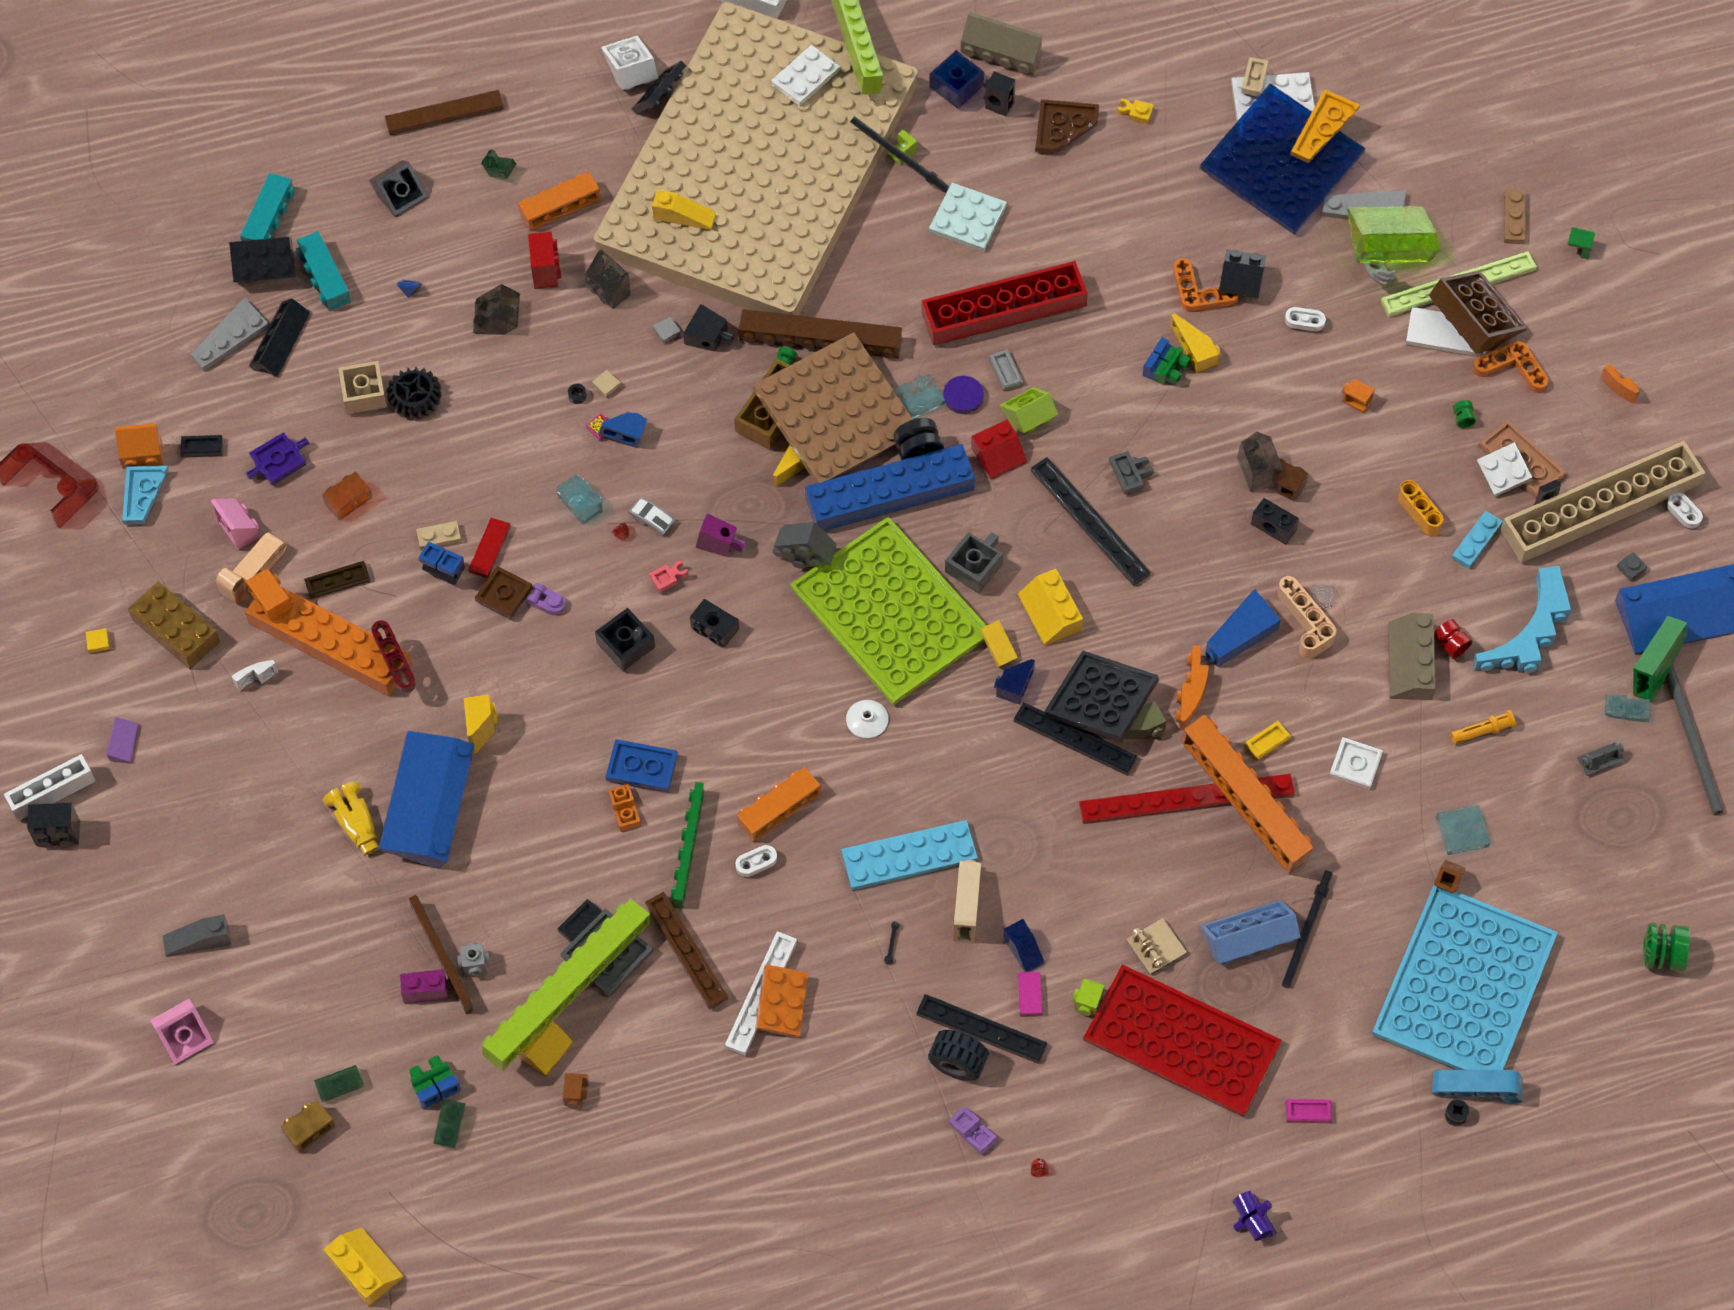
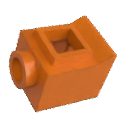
[1341,379,1375,413]

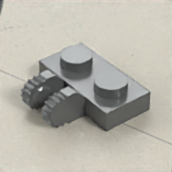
[1109,451,1154,494]

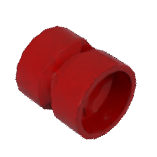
[1434,619,1473,659]

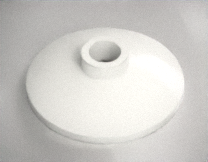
[846,700,888,739]

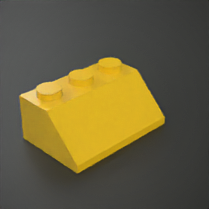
[1018,568,1083,646]
[323,1227,404,1307]

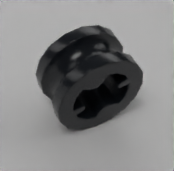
[568,383,587,404]

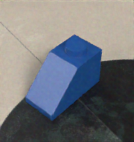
[599,412,647,448]

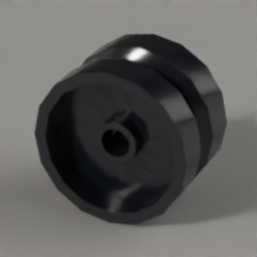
[893,418,944,460]

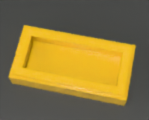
[979,620,1018,667]
[1244,721,1291,761]

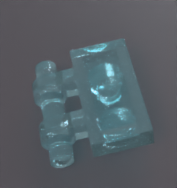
[893,374,945,418]

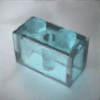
[557,473,603,525]

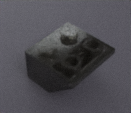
[473,284,520,335]

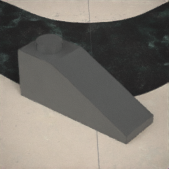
[163,914,231,957]

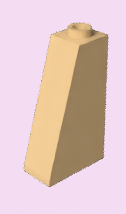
[953,860,981,943]

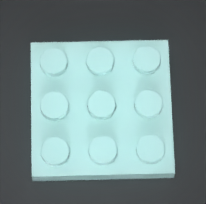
[929,183,1007,252]

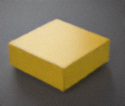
[85,628,110,653]

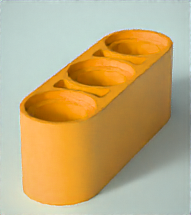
[1398,480,1443,537]

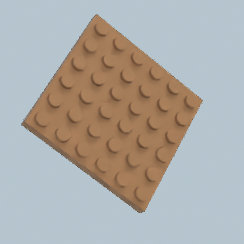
[752,332,913,483]

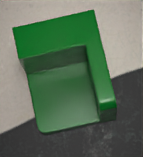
[1568,227,1596,259]

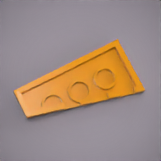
[1291,89,1360,163]

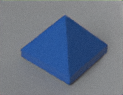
[397,279,421,297]

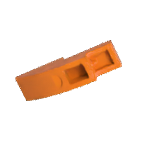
[1176,646,1209,730]

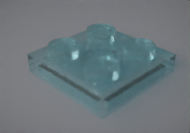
[1436,805,1490,855]

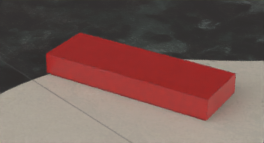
[468,518,511,578]

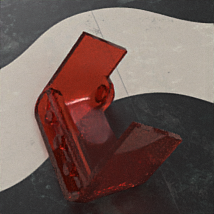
[0,442,98,529]

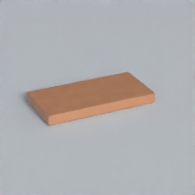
[1478,420,1567,499]

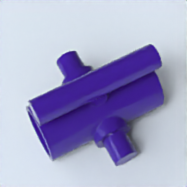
[1232,1191,1277,1241]

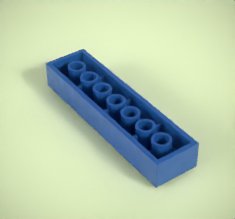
[805,444,975,531]

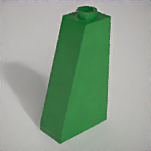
[1633,616,1687,702]

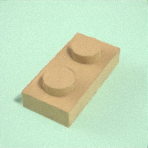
[1241,57,1269,97]
[416,521,461,551]

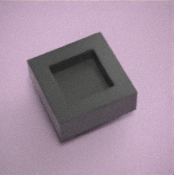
[1617,552,1647,581]

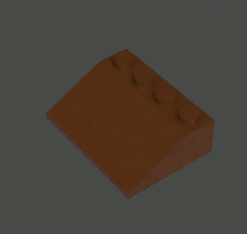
[1428,270,1527,354]

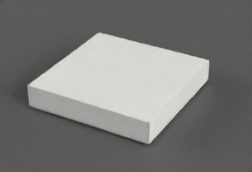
[1329,737,1383,790]

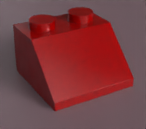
[971,419,1027,479]

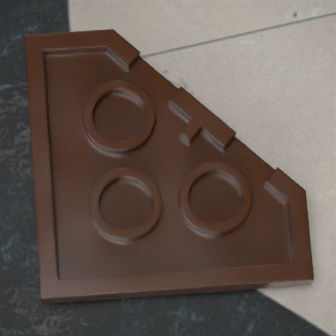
[1035,99,1099,154]

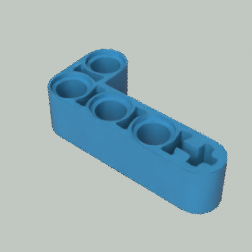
[1432,1070,1523,1103]

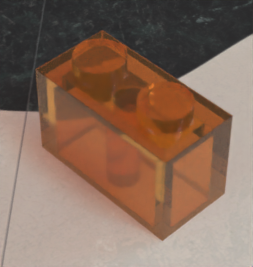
[322,471,373,521]

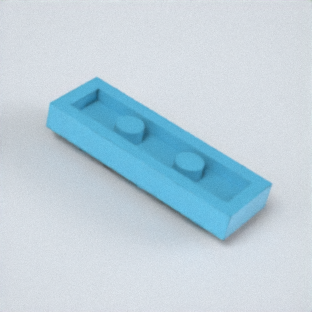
[1451,511,1503,569]

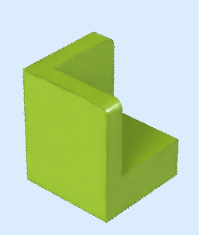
[887,130,917,166]

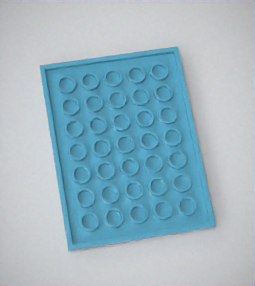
[1371,885,1558,1070]

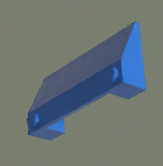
[1615,564,1734,655]
[378,731,475,869]

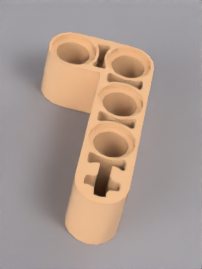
[216,533,287,604]
[1278,576,1336,659]

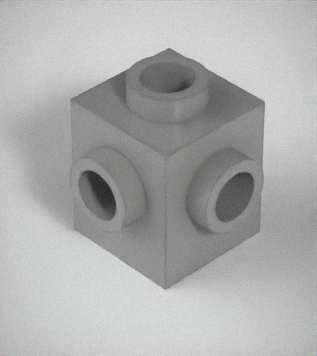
[457,943,490,977]

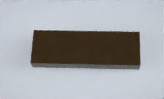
[304,561,370,600]

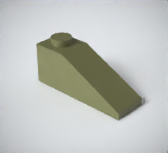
[1097,701,1166,739]

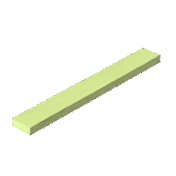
[1381,251,1537,318]

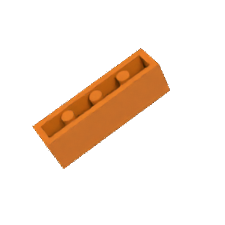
[518,171,601,231]
[737,767,821,843]

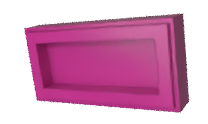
[1018,972,1042,1016]
[1286,1099,1332,1123]

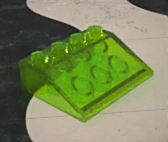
[1347,206,1440,263]

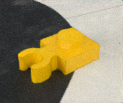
[1117,99,1154,124]

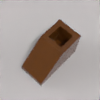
[1268,456,1308,502]

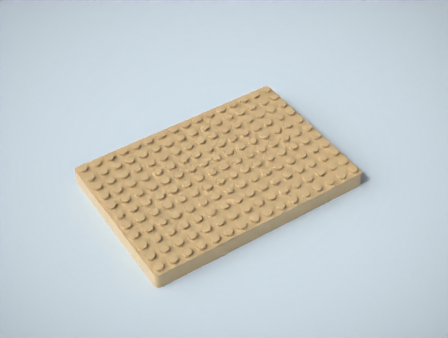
[594,2,917,315]

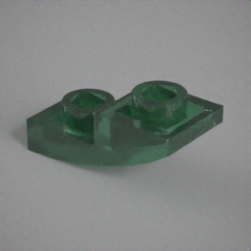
[433,1099,466,1148]

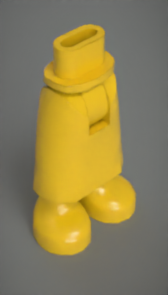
[322,781,379,856]

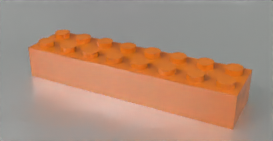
[245,586,412,697]
[1181,714,1313,874]

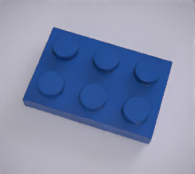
[606,739,678,792]

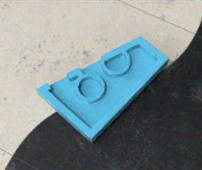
[122,466,169,524]

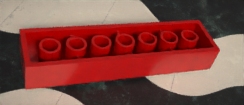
[921,261,1088,346]

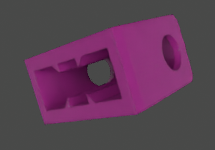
[695,514,746,556]

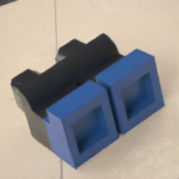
[419,542,465,585]

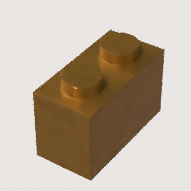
[281,1100,336,1154]

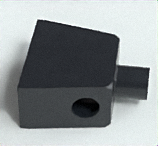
[683,304,735,351]

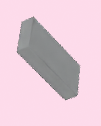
[989,349,1023,391]

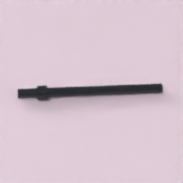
[850,116,950,192]
[1281,870,1333,988]

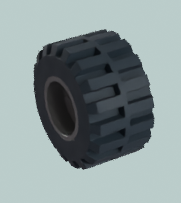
[928,1030,989,1081]

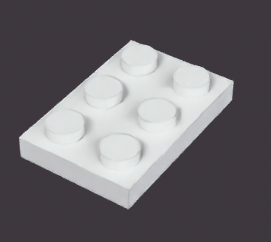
[771,45,840,106]

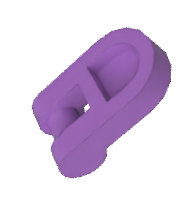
[526,583,566,615]

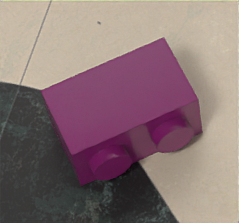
[400,969,448,1004]

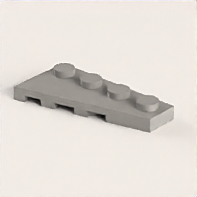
[1322,190,1406,227]
[191,297,269,372]

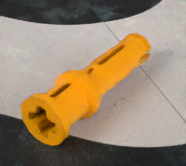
[1450,710,1516,745]

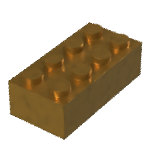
[734,358,790,449]
[128,581,220,669]

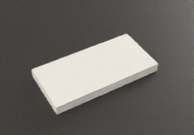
[1406,307,1487,357]

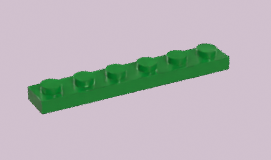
[670,782,705,909]

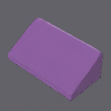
[107,717,139,763]

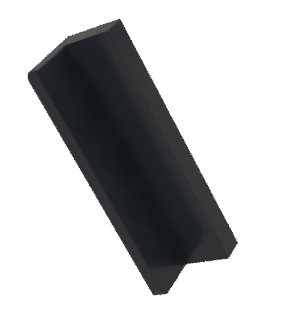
[249,298,310,377]

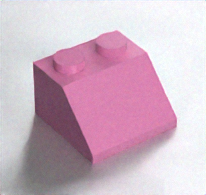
[211,498,260,550]
[150,999,214,1064]

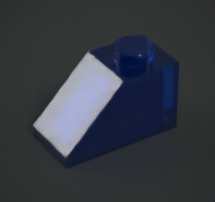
[994,659,1035,705]
[1004,919,1045,972]

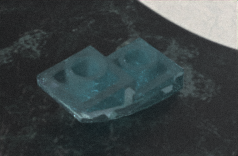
[1605,695,1650,722]

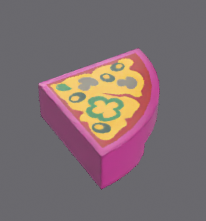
[586,413,606,441]

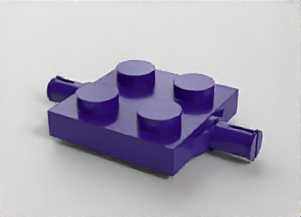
[245,432,309,486]

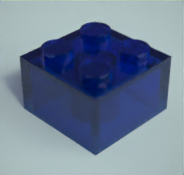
[929,50,985,109]

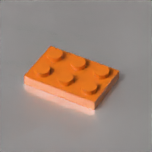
[755,964,808,1038]

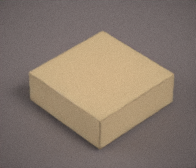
[592,370,621,398]

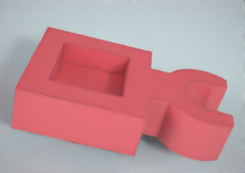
[649,561,688,593]

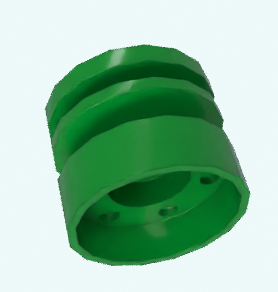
[1643,923,1690,972]

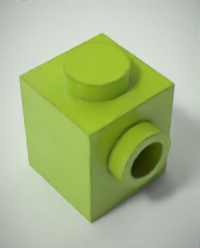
[1072,979,1105,1016]

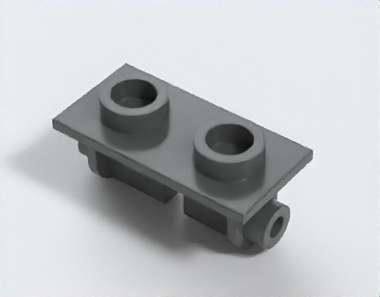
[1577,742,1625,776]

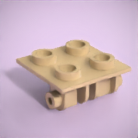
[1126,918,1187,974]

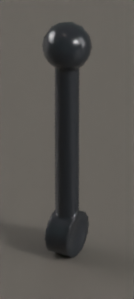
[884,921,899,965]

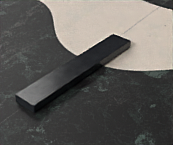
[1014,702,1137,776]
[916,994,1047,1064]

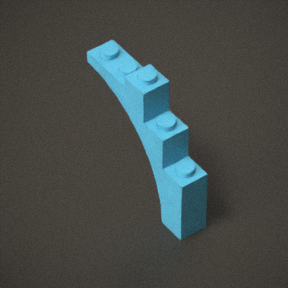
[1473,566,1571,673]

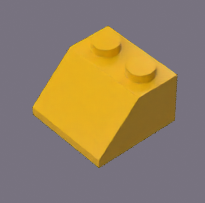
[464,695,498,754]
[518,1021,573,1076]

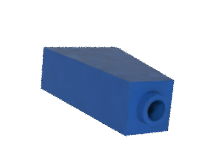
[1205,589,1281,667]

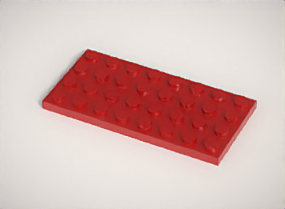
[1083,964,1282,1117]

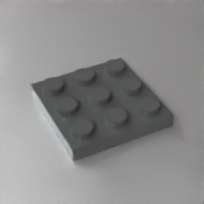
[560,908,654,997]

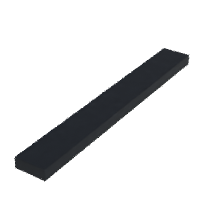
[1031,457,1150,586]

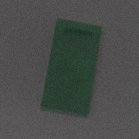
[314,1065,364,1102]

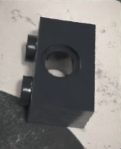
[983,71,1015,117]
[1251,498,1299,545]
[690,599,739,647]

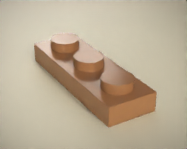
[1504,189,1525,244]

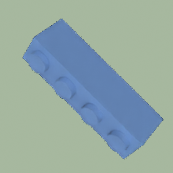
[1200,900,1301,964]

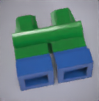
[1143,337,1191,385]
[409,1055,461,1110]

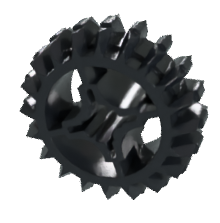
[386,367,442,420]

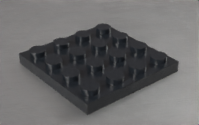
[1044,651,1159,742]

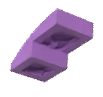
[949,1106,998,1155]

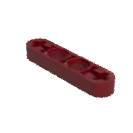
[371,620,416,693]

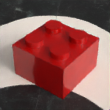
[528,231,561,289]

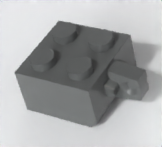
[772,522,837,569]
[945,532,1003,593]

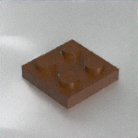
[475,566,533,620]

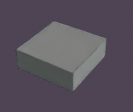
[653,317,681,344]

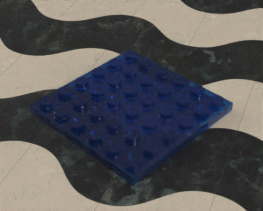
[1199,83,1366,235]

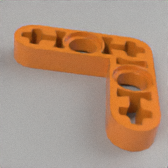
[1173,258,1239,312]
[1473,341,1548,393]

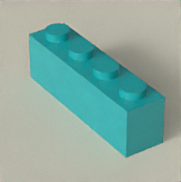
[240,173,295,241]
[295,231,351,311]

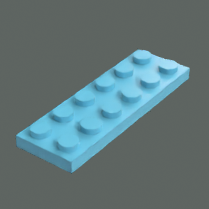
[841,820,978,891]

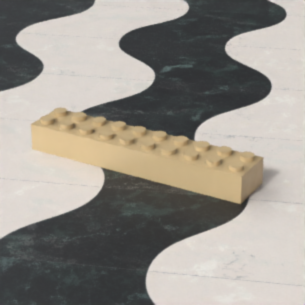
[1501,441,1705,563]

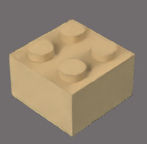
[338,361,387,414]

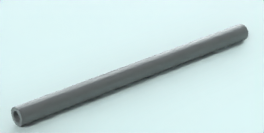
[1666,665,1724,815]

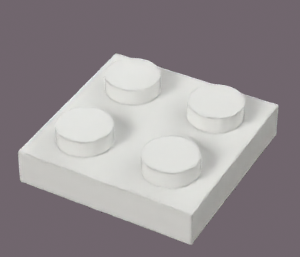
[1477,442,1533,497]

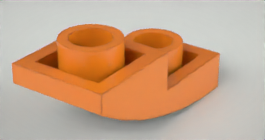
[1601,364,1640,403]
[608,784,641,832]

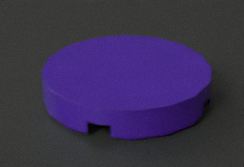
[943,375,984,414]

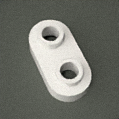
[1285,307,1326,332]
[1666,492,1703,529]
[736,845,777,877]

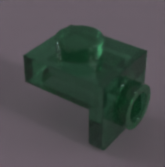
[481,149,517,179]

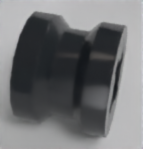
[1445,1099,1469,1126]

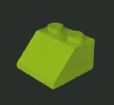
[999,387,1058,433]

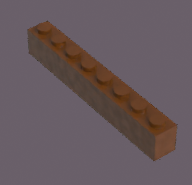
[739,309,902,359]

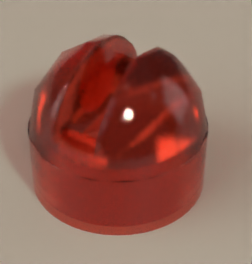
[611,522,630,539]
[1030,1158,1049,1177]

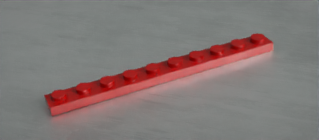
[1079,773,1295,824]

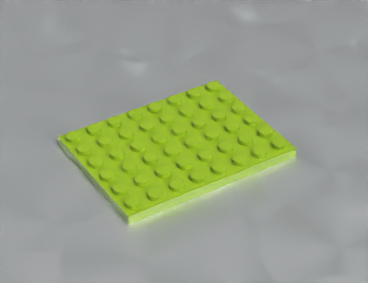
[790,517,986,706]

